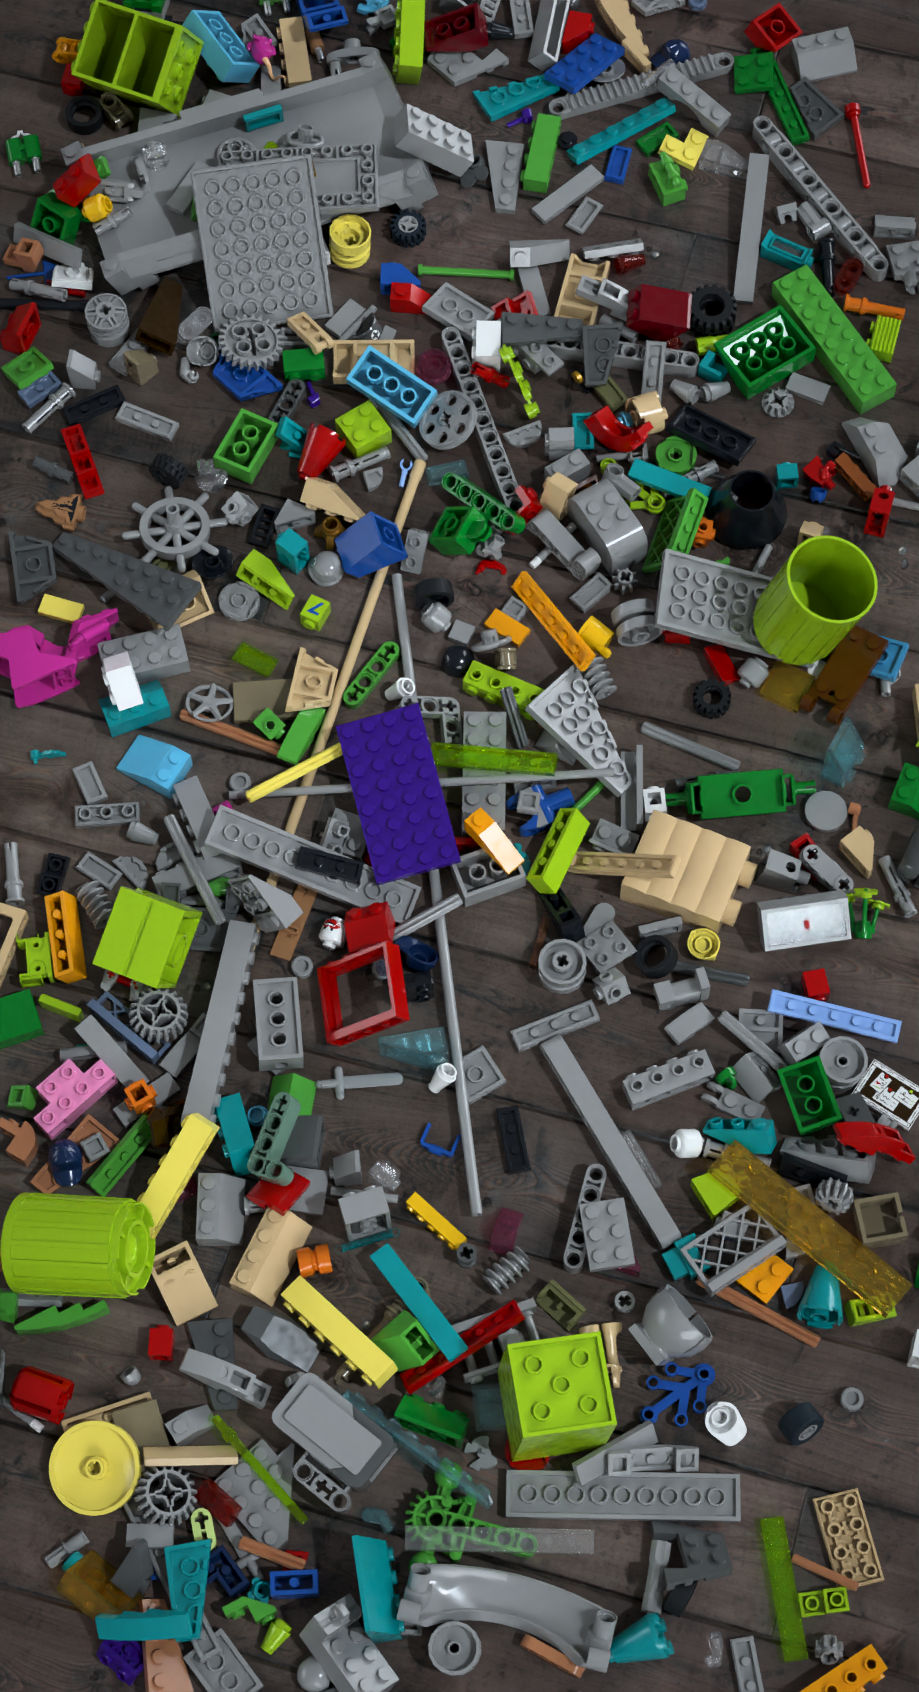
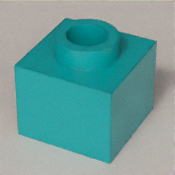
[775,462,799,489]

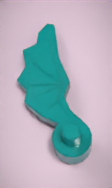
[30,750,66,765]
[513,843,531,875]

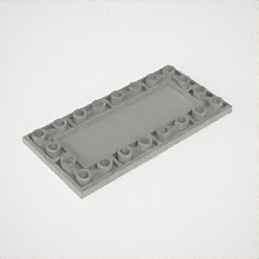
[218,143,379,214]

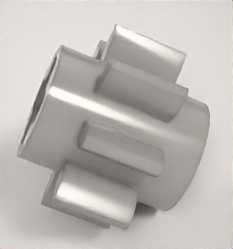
[612,567,638,595]
[814,1634,844,1665]

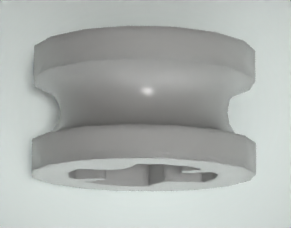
[614,1291,635,1313]

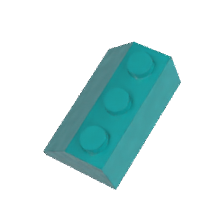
[98,679,172,737]

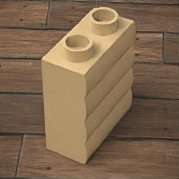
[620,810,758,935]

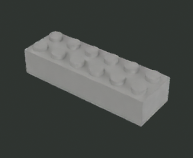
[462,711,506,837]

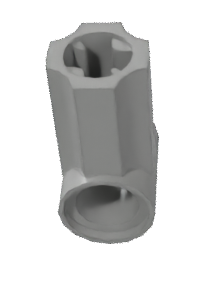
[796,201,832,242]
[600,463,642,502]

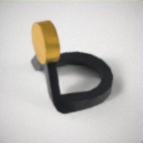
[570,367,593,394]

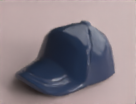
[650,39,691,69]
[394,936,439,972]
[48,1139,83,1187]

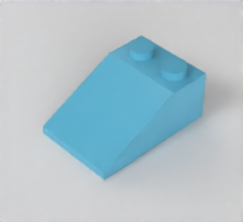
[116,735,193,799]

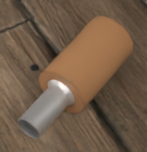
[305,30,325,63]

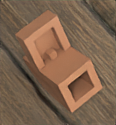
[2,237,44,273]
[0,1117,38,1167]

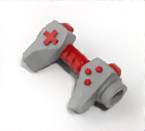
[100,969,152,1002]

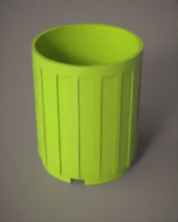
[753,535,878,665]
[1,1192,155,1299]

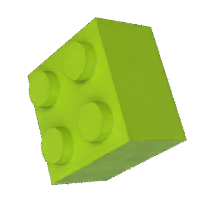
[335,400,392,459]

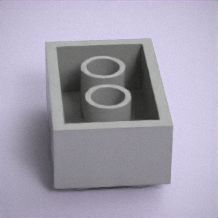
[450,839,526,907]
[338,1185,392,1242]

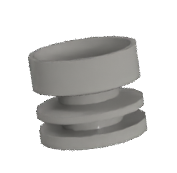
[85,293,131,348]

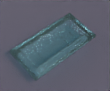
[425,459,469,487]

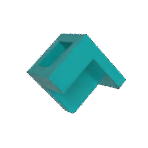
[698,350,728,383]

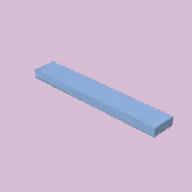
[767,989,902,1044]

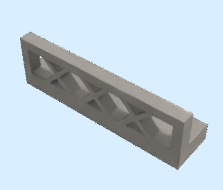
[620,745,643,834]

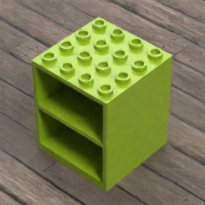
[71,0,204,117]
[497,1331,617,1462]

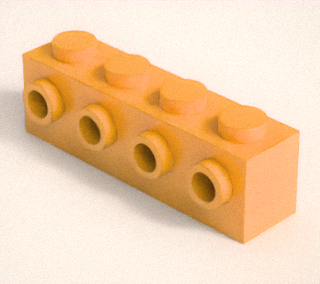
[44,890,87,984]
[800,1644,888,1692]

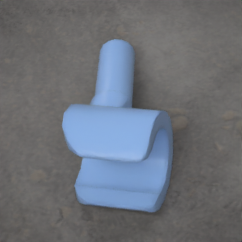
[399,459,413,488]

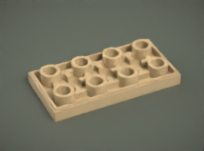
[812,1488,884,1590]

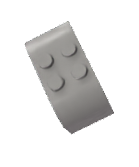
[567,479,648,577]

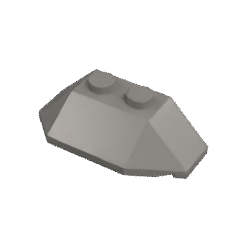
[841,417,908,488]

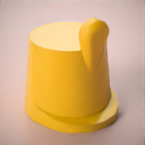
[578,615,615,658]

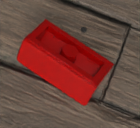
[703,644,741,686]

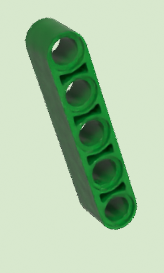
[442,472,526,534]

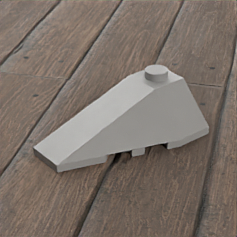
[780,1134,877,1184]

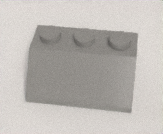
[790,26,857,82]
[196,1173,246,1246]

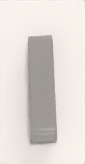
[563,1164,606,1274]

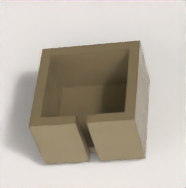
[851,1192,908,1250]

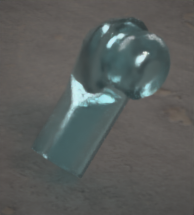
[362,1507,395,1534]

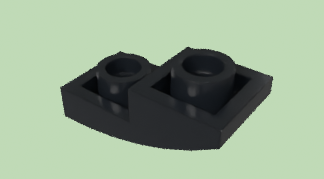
[37,853,71,896]

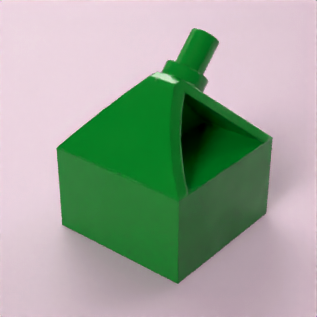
[30,191,90,245]

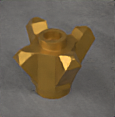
[313,516,347,550]

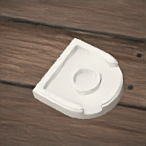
[52,262,94,290]

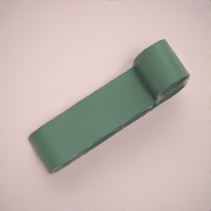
[247,1092,301,1186]

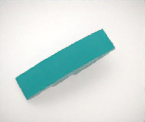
[95,1609,193,1641]

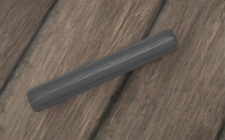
[672,960,750,987]

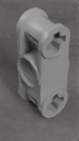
[799,844,854,894]

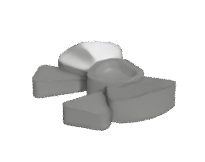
[464,1436,498,1472]

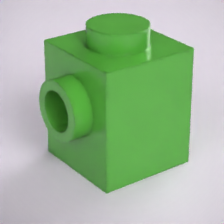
[253,707,287,740]

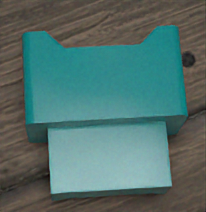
[661,1233,712,1282]

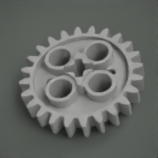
[218,314,284,371]

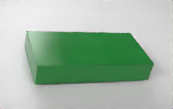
[636,121,679,158]

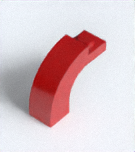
[583,405,654,452]

